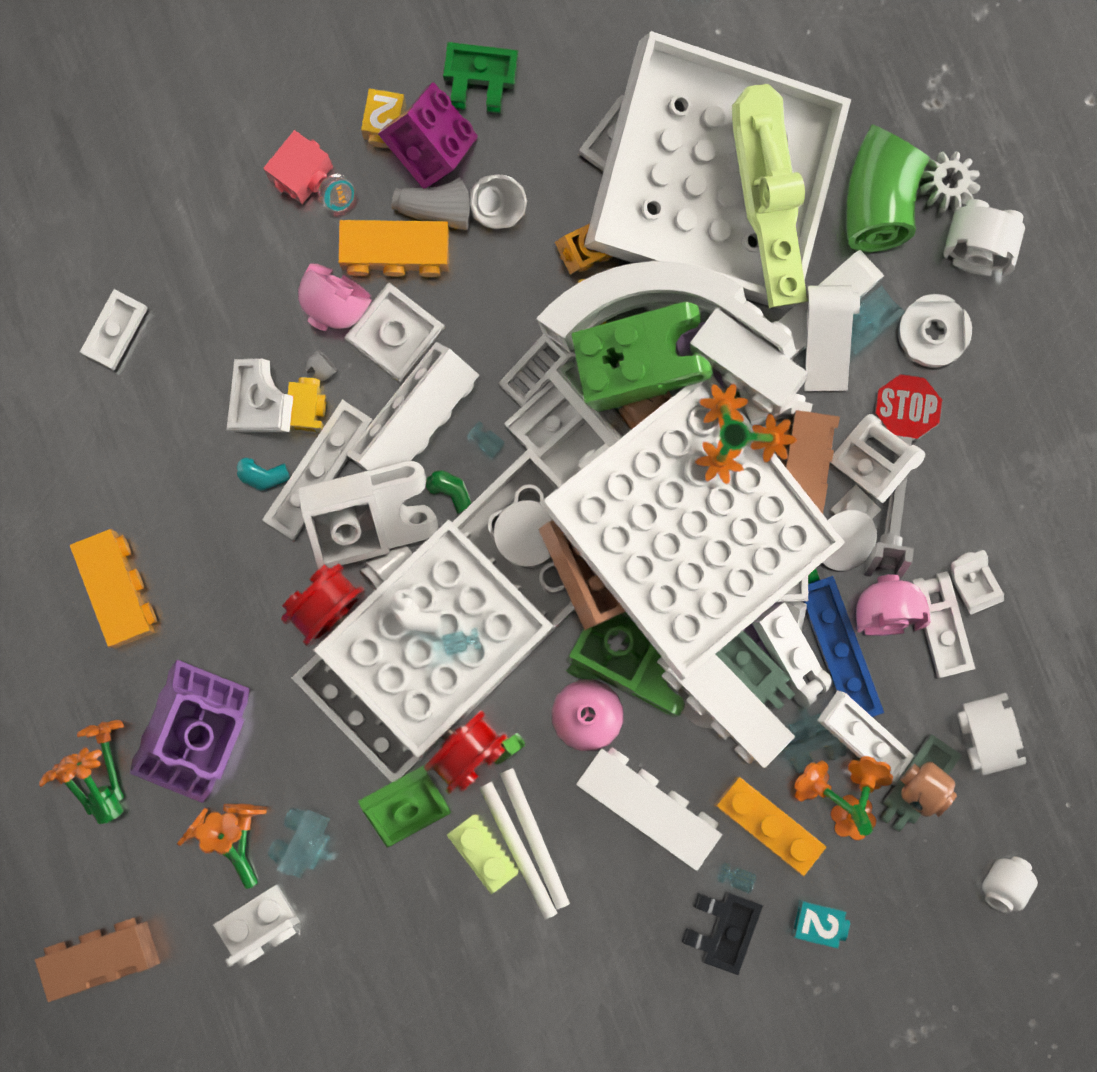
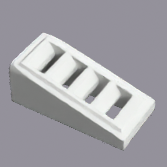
[498,334,576,407]

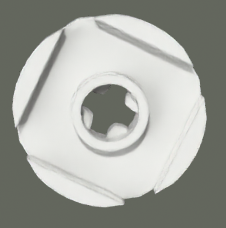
[898,294,972,368]

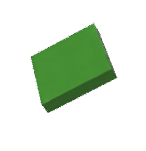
[358,765,451,847]

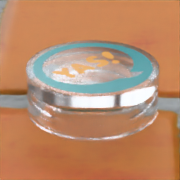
[318,174,356,212]

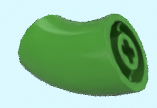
[846,124,930,252]

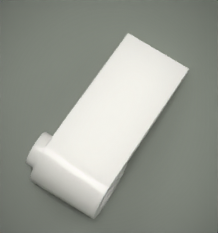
[804,285,860,391]

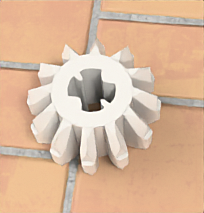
[919,152,980,213]

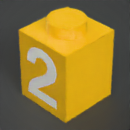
[361,88,406,148]

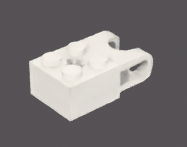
[298,461,438,569]

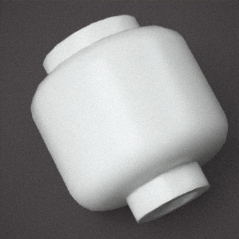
[982,856,1038,914]

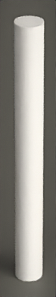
[500,768,570,910]
[479,782,557,920]

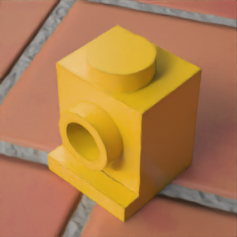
[288,377,326,433]

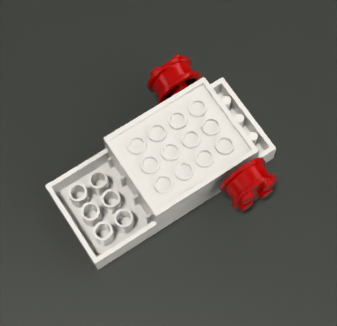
[281,448,575,795]

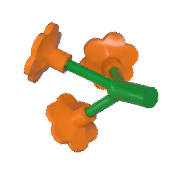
[794,756,893,840]
[177,804,267,889]

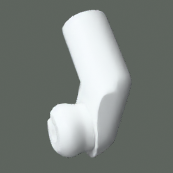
[391,590,440,633]

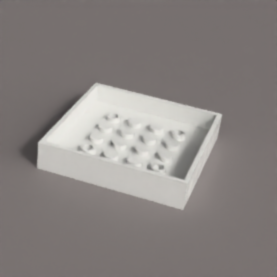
[584,31,851,311]

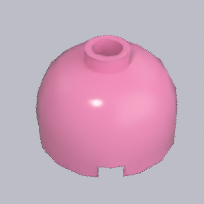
[298,264,372,331]
[856,574,931,636]
[552,679,623,751]

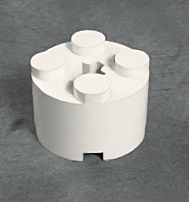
[943,199,1025,276]
[957,693,1026,775]

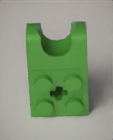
[571,302,712,412]
[566,612,685,717]

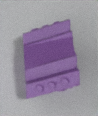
[130,660,249,803]

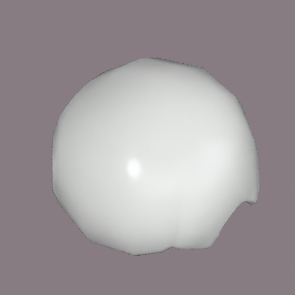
[470,174,527,229]

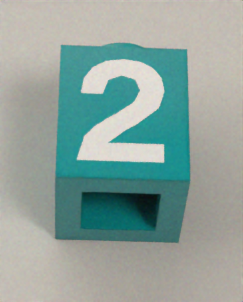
[791,900,850,949]

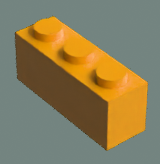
[339,220,449,277]
[70,529,157,649]
[714,777,827,876]

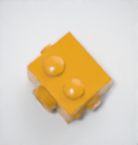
[555,224,613,274]

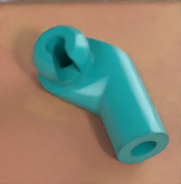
[236,458,290,491]

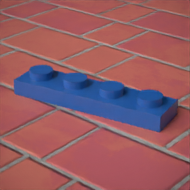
[802,576,884,717]

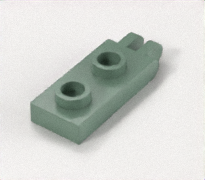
[715,630,795,710]
[881,734,962,832]

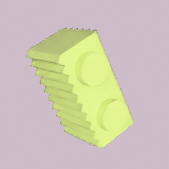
[447,814,519,894]

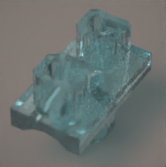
[850,285,905,355]
[781,707,847,773]
[268,808,333,878]

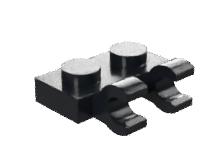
[681,892,763,976]

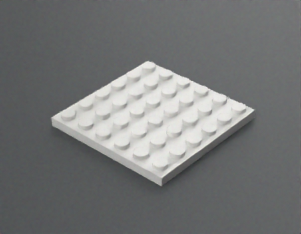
[540,375,845,680]

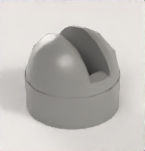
[306,349,337,381]

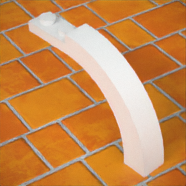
[536,261,795,359]

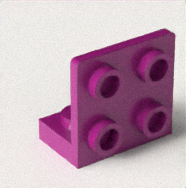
[378,82,477,189]

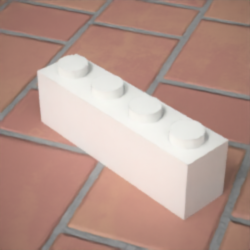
[346,342,479,471]
[657,654,795,768]
[576,747,723,871]

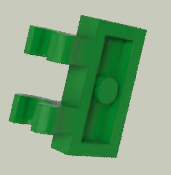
[443,42,518,114]

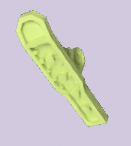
[732,84,808,308]

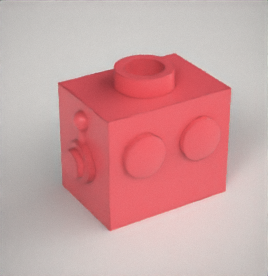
[263,130,333,204]

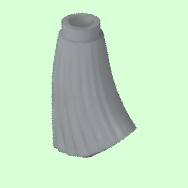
[392,177,472,230]

